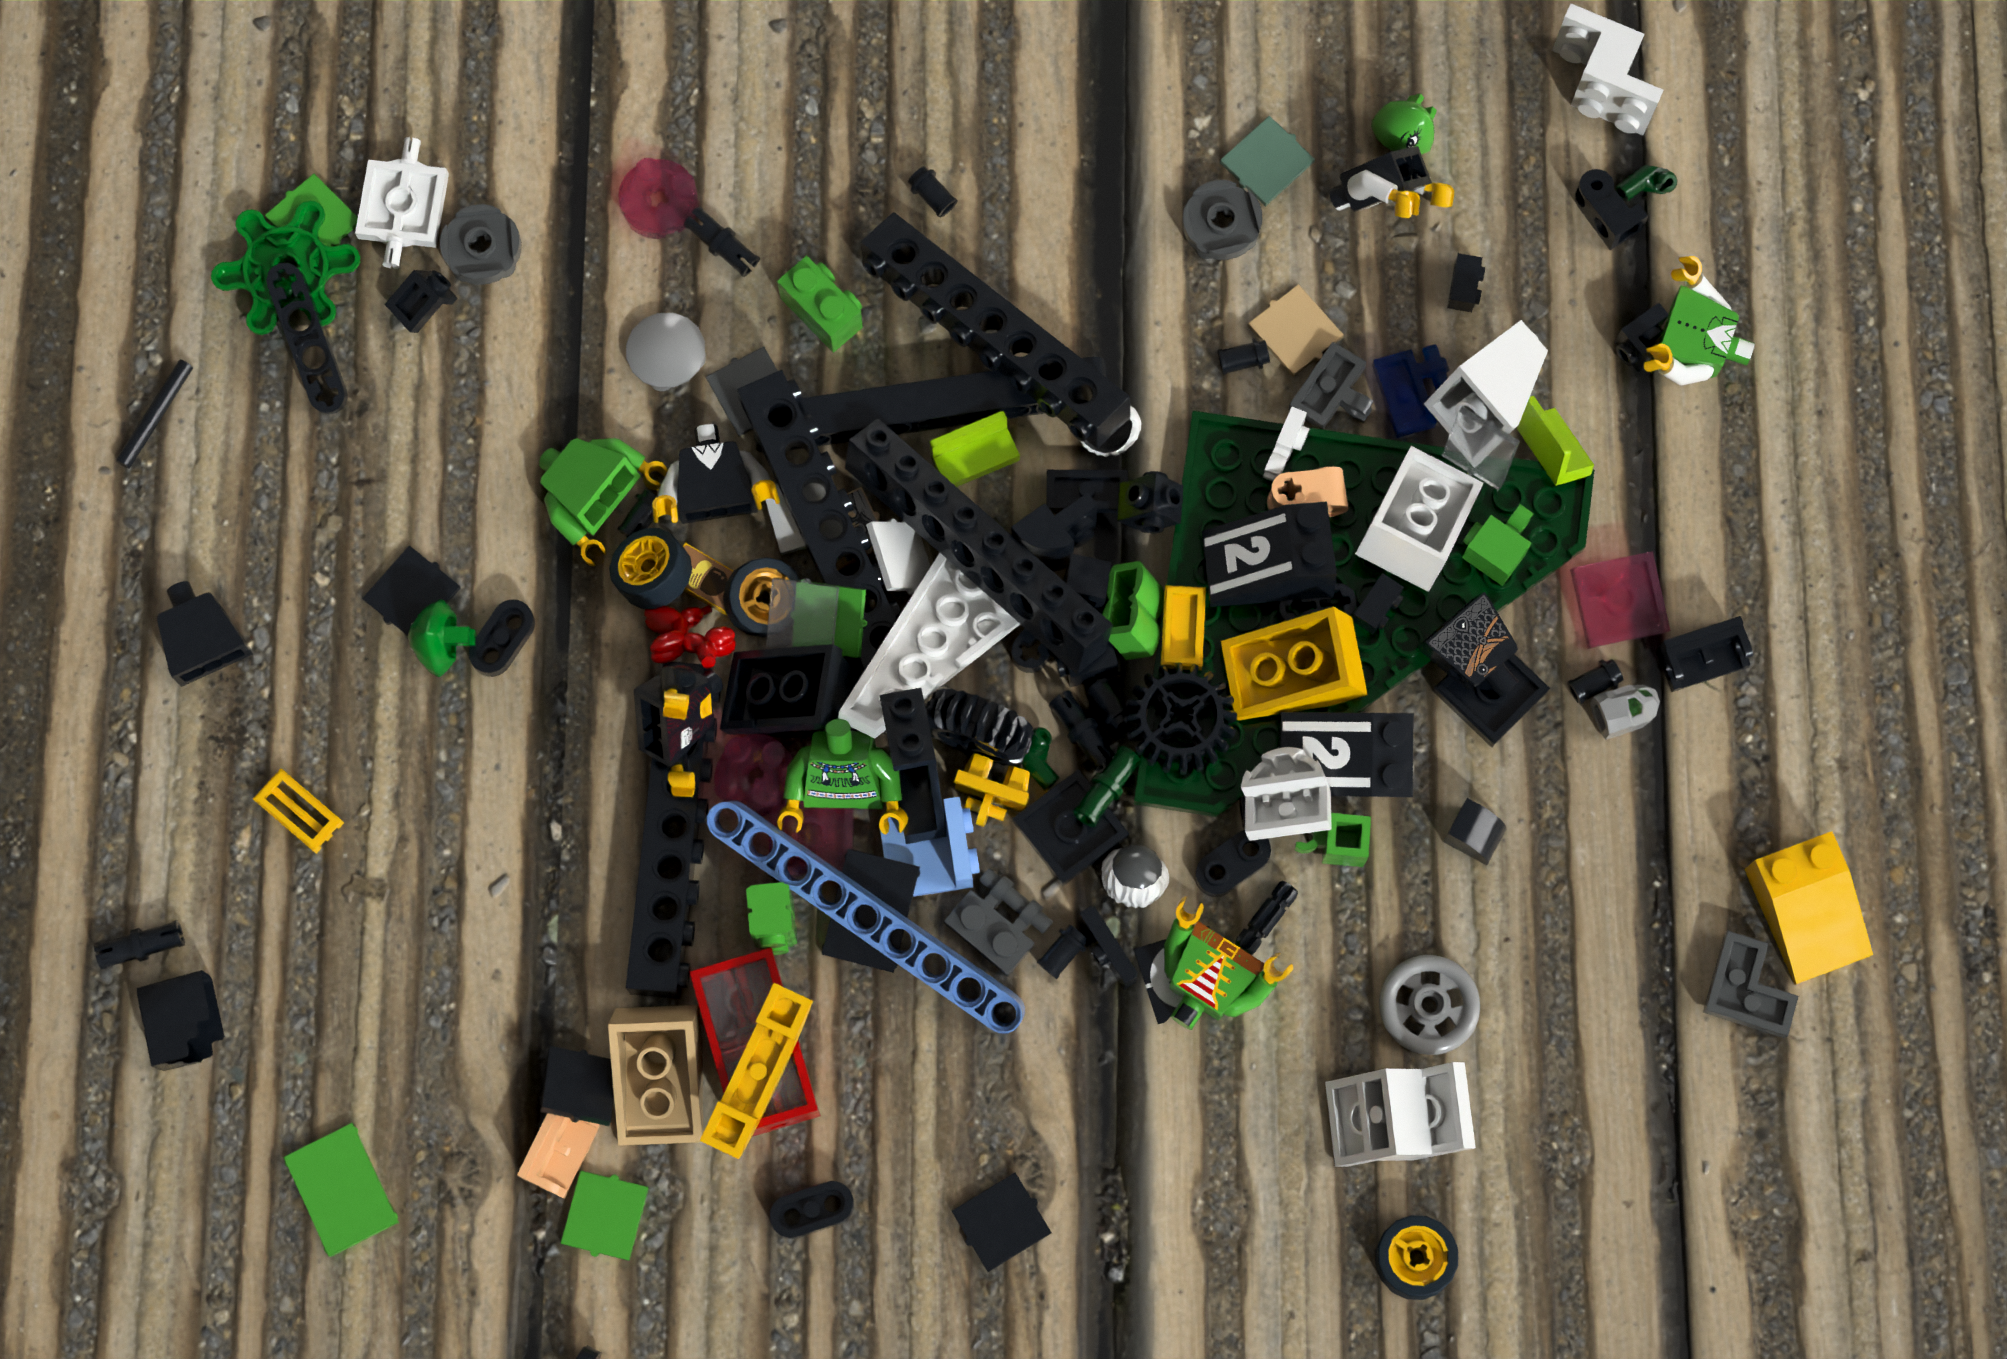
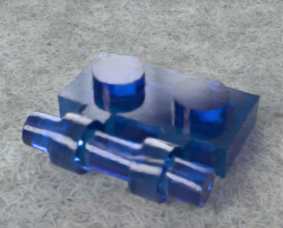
[1372,344,1450,438]

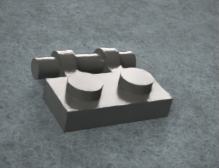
[944,868,1054,977]

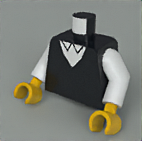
[1329,146,1454,218]
[652,424,780,524]

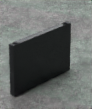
[822,849,920,973]

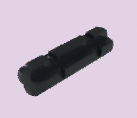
[1235,880,1298,955]

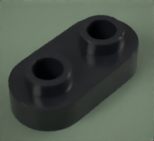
[469,600,535,677]
[1195,830,1271,897]
[770,1181,854,1239]

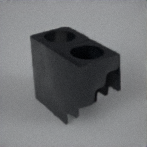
[137,970,225,1071]

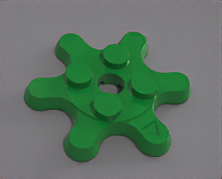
[211,201,361,335]

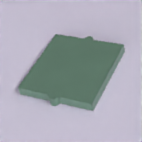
[1220,116,1315,207]

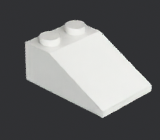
[1355,446,1483,592]

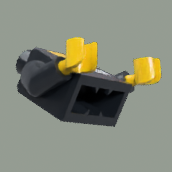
[634,665,723,797]

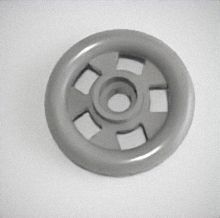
[1379,955,1480,1055]

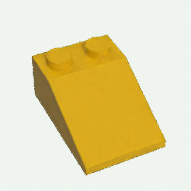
[1221,607,1368,720]
[1744,831,1873,985]

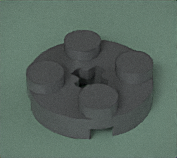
[1182,180,1262,260]
[440,204,522,285]

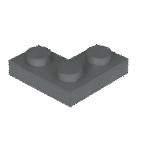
[1703,931,1799,1038]

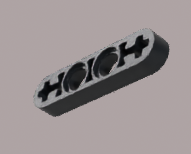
[266,263,348,414]

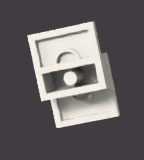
[1552,4,1664,135]
[1325,1062,1476,1167]

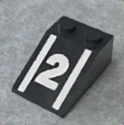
[1202,502,1337,607]
[1279,712,1414,797]

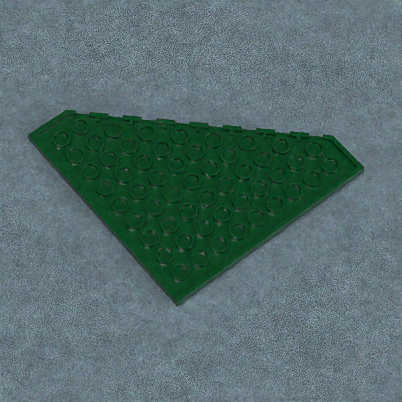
[1133,411,1595,817]

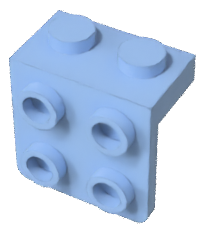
[880,797,980,897]

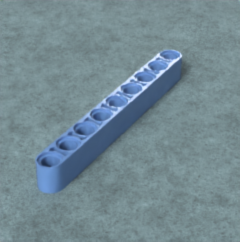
[707,800,1025,1033]

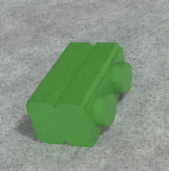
[746,882,798,955]

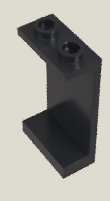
[879,688,947,844]

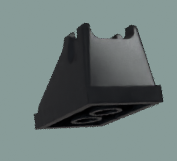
[720,644,862,740]

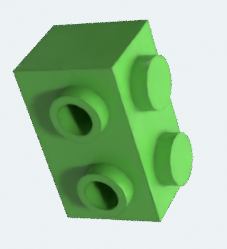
[777,255,863,353]

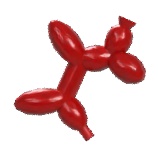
[644,605,736,668]

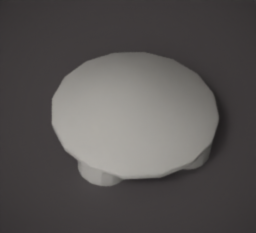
[626,312,706,391]

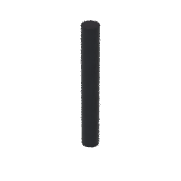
[116,359,193,469]

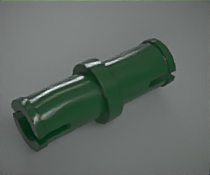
[1073,746,1141,827]

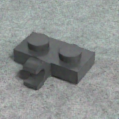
[1289,342,1374,430]

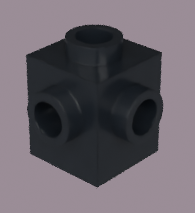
[1117,471,1184,534]

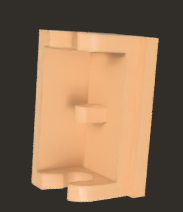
[517,1113,601,1199]

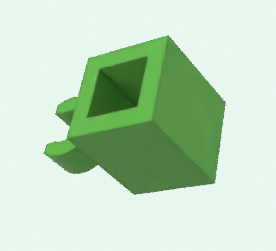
[1462,504,1534,586]
[1294,813,1371,867]

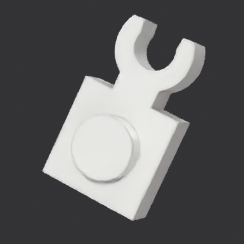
[1263,407,1310,481]

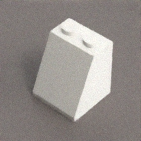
[1424,320,1548,465]

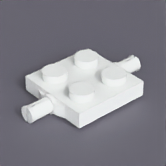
[355,137,449,269]

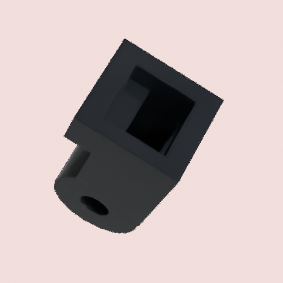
[1575,169,1648,250]

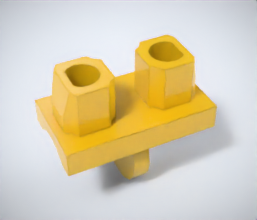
[954,753,1030,827]

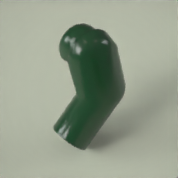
[1615,165,1678,202]
[1021,727,1060,791]

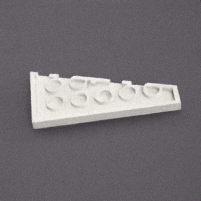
[838,553,1020,739]

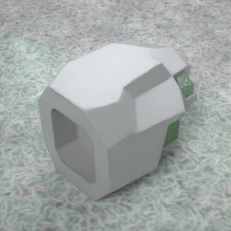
[1590,685,1660,740]

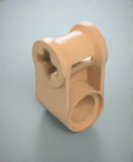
[1267,466,1349,517]

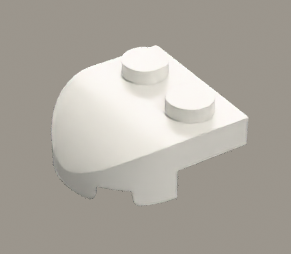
[1241,747,1331,841]

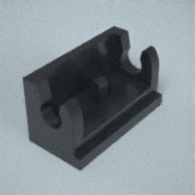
[1656,616,1754,692]

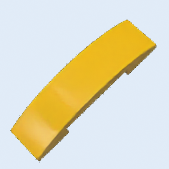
[700,983,813,1159]

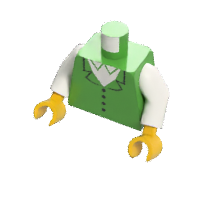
[1644,256,1755,386]

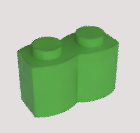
[1102,561,1164,660]

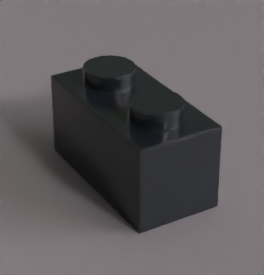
[1447,253,1485,312]
[1353,573,1404,634]

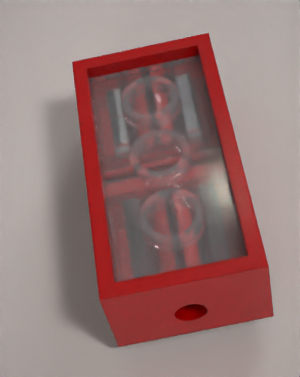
[689,947,821,1137]

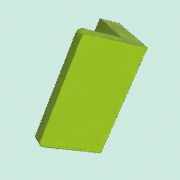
[1517,396,1594,486]
[929,411,1020,487]

